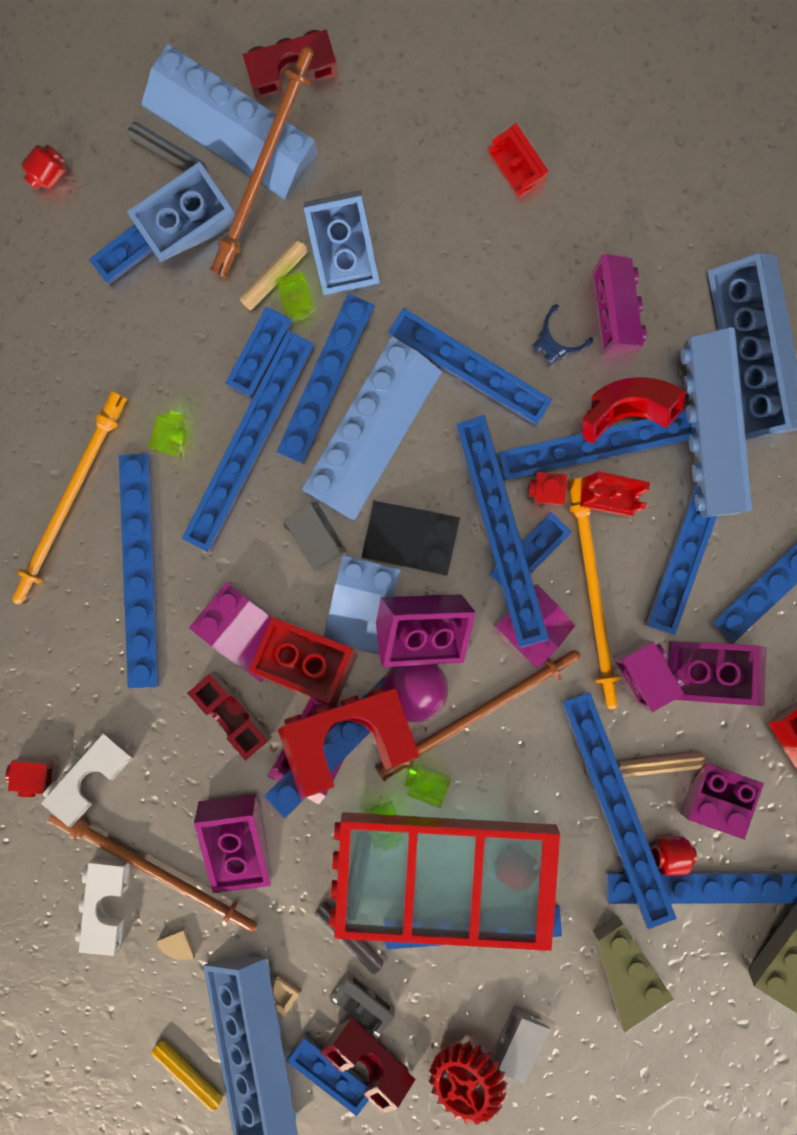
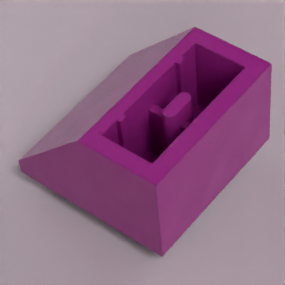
[680,763,764,840]

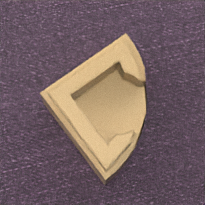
[156,928,195,960]
[272,973,301,1017]

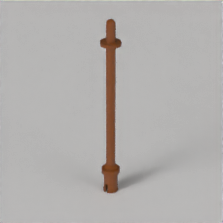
[210,46,313,277]
[375,650,580,782]
[48,815,257,932]

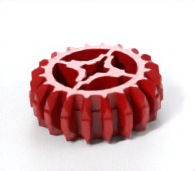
[428,1040,508,1125]

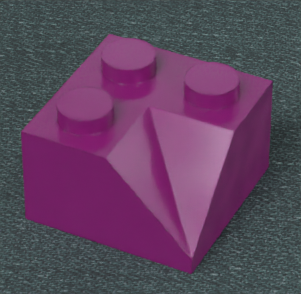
[493,584,575,669]
[612,639,684,713]

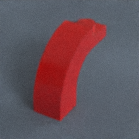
[582,377,686,444]

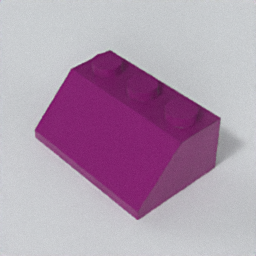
[592,254,647,356]
[376,594,476,667]

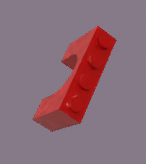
[278,686,420,800]

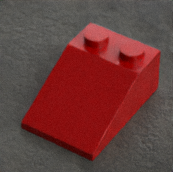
[248,617,357,709]

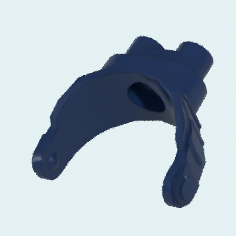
[532,304,593,365]

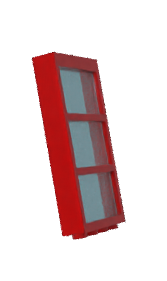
[329,812,560,951]

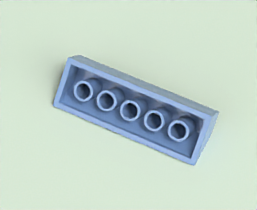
[141,44,318,200]
[708,253,797,440]
[681,327,752,518]
[301,337,442,521]
[203,956,298,1135]

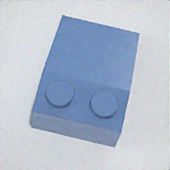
[127,161,235,262]
[303,190,380,295]
[324,555,400,655]

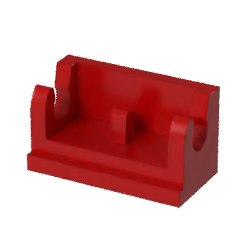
[487,123,549,198]
[580,471,650,517]

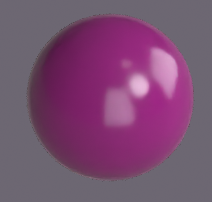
[383,664,448,723]

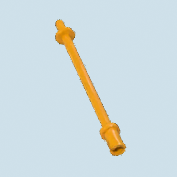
[12,391,128,604]
[568,478,621,710]

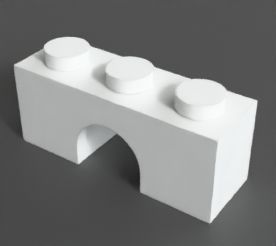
[41,734,132,827]
[75,857,130,956]

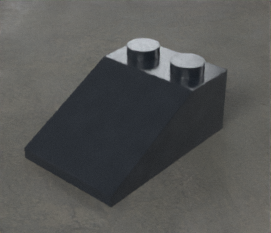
[361,501,460,576]

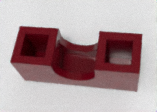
[242,29,338,99]
[187,671,272,761]
[320,1017,416,1114]

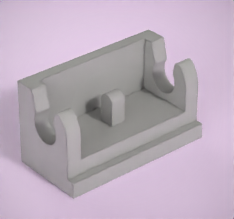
[490,1006,551,1084]

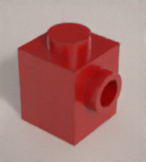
[528,472,567,507]
[5,757,54,797]

